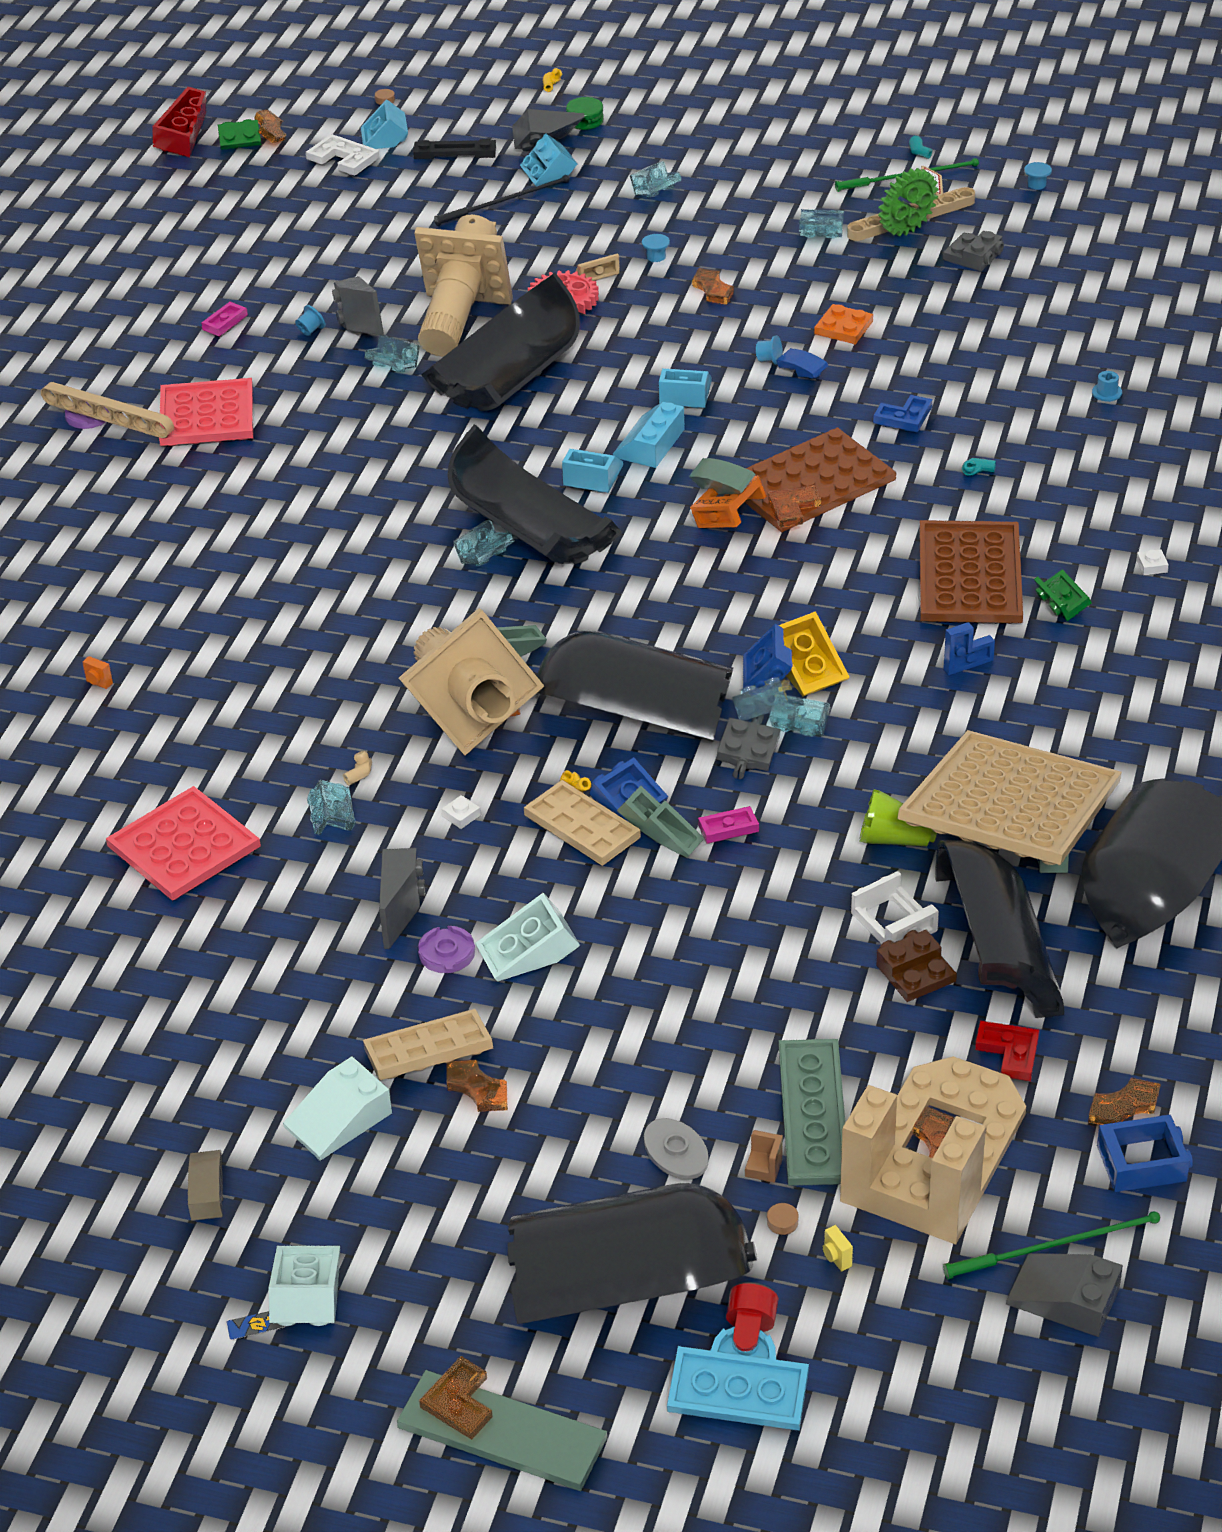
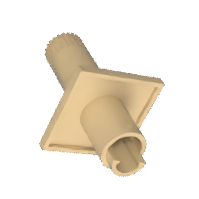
[414,215,513,357]
[399,608,544,755]

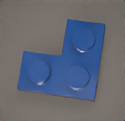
[873,395,933,432]
[943,622,995,675]

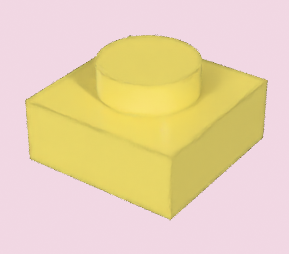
[823,1225,853,1272]

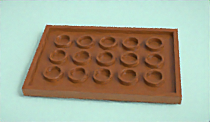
[745,427,896,533]
[919,520,1023,624]

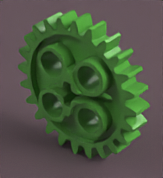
[878,168,939,236]

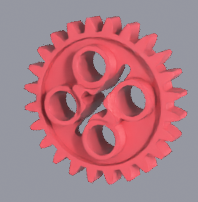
[528,270,599,314]

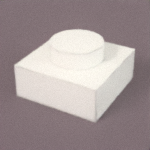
[1136,550,1169,575]
[442,795,481,829]

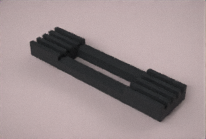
[413,139,496,159]

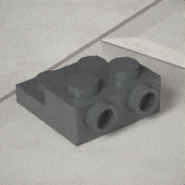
[943,231,1004,271]

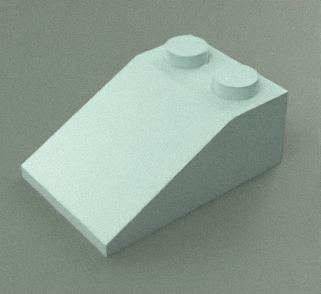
[475,893,580,982]
[283,1057,392,1161]
[269,1246,340,1326]

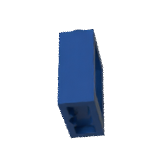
[1097,1114,1193,1192]

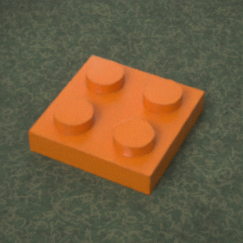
[814,304,874,344]

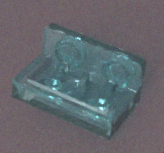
[630,161,682,197]
[799,209,844,238]
[364,335,420,372]
[453,520,514,566]
[732,677,792,721]
[769,694,831,737]
[307,780,356,835]

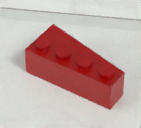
[152,87,206,157]

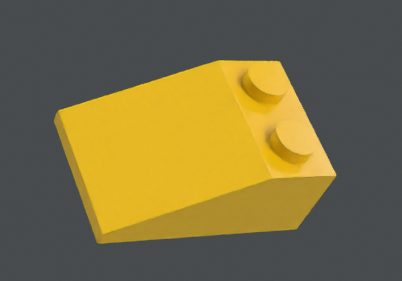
[779,612,849,697]

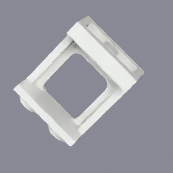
[851,871,939,944]

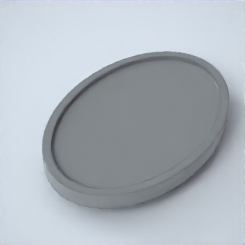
[644,1118,708,1179]

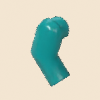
[909,135,933,159]
[962,458,996,476]

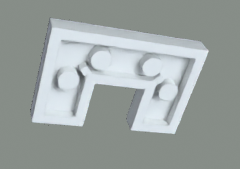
[306,134,380,176]

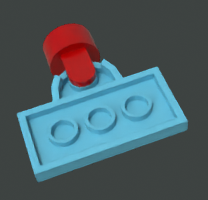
[667,1282,809,1431]

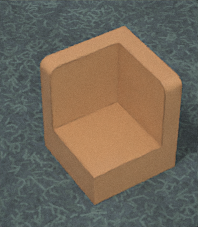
[745,1130,783,1183]

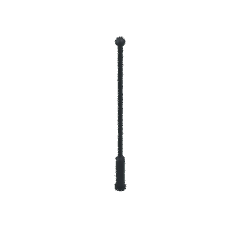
[434,175,570,226]

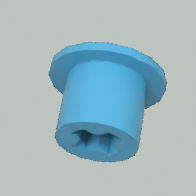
[1024,162,1052,190]
[642,234,670,262]
[295,305,326,336]
[756,335,783,365]
[1092,371,1122,402]

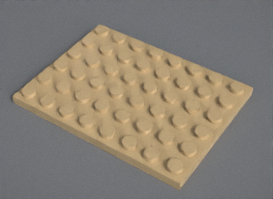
[897,730,1122,865]

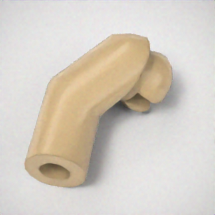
[343,751,372,786]

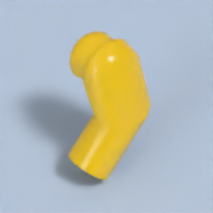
[543,68,562,92]
[560,770,591,793]

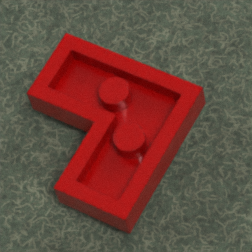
[975,1021,1039,1081]

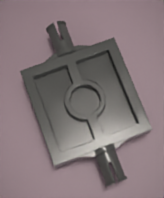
[716,712,781,779]

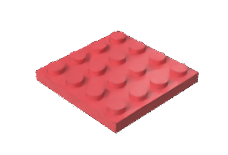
[159,378,253,446]
[106,786,261,901]

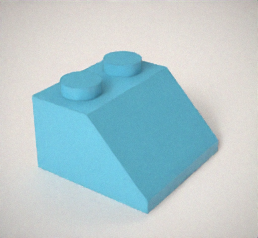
[361,99,408,149]

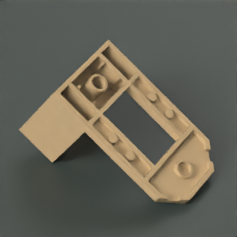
[840,1057,1026,1245]

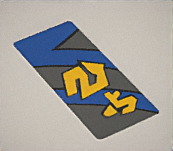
[227,1311,286,1340]

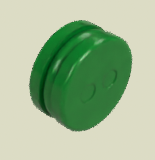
[566,97,604,130]

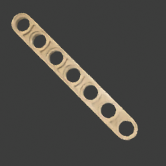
[847,187,975,241]
[41,382,174,438]

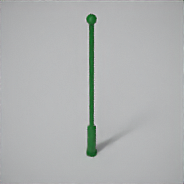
[835,158,979,192]
[943,1211,1161,1279]

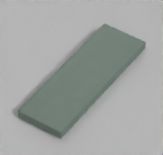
[779,1039,845,1186]
[397,1370,607,1491]

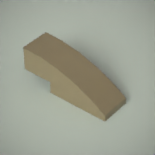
[188,1150,223,1221]

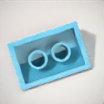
[613,402,685,468]

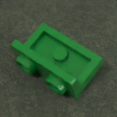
[217,119,261,150]
[1034,569,1092,621]

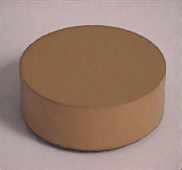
[375,89,395,105]
[767,1203,799,1235]

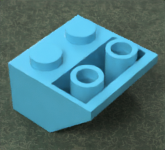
[520,133,578,186]
[659,368,712,408]
[562,448,623,493]

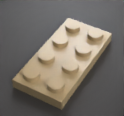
[524,780,641,866]
[363,1009,493,1081]

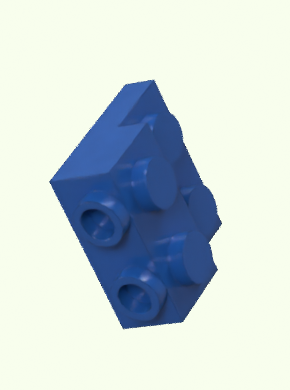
[743,624,793,698]
[589,757,669,823]

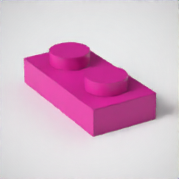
[202,302,248,337]
[698,806,759,844]

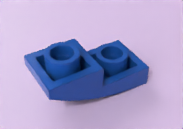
[776,348,828,379]

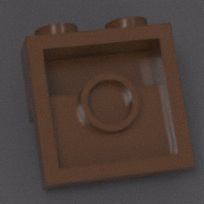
[876,930,957,1002]

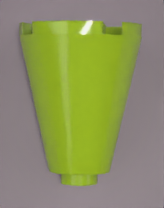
[859,789,937,847]

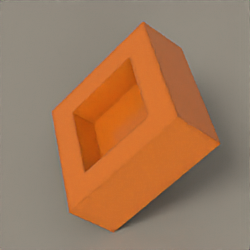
[83,656,113,689]

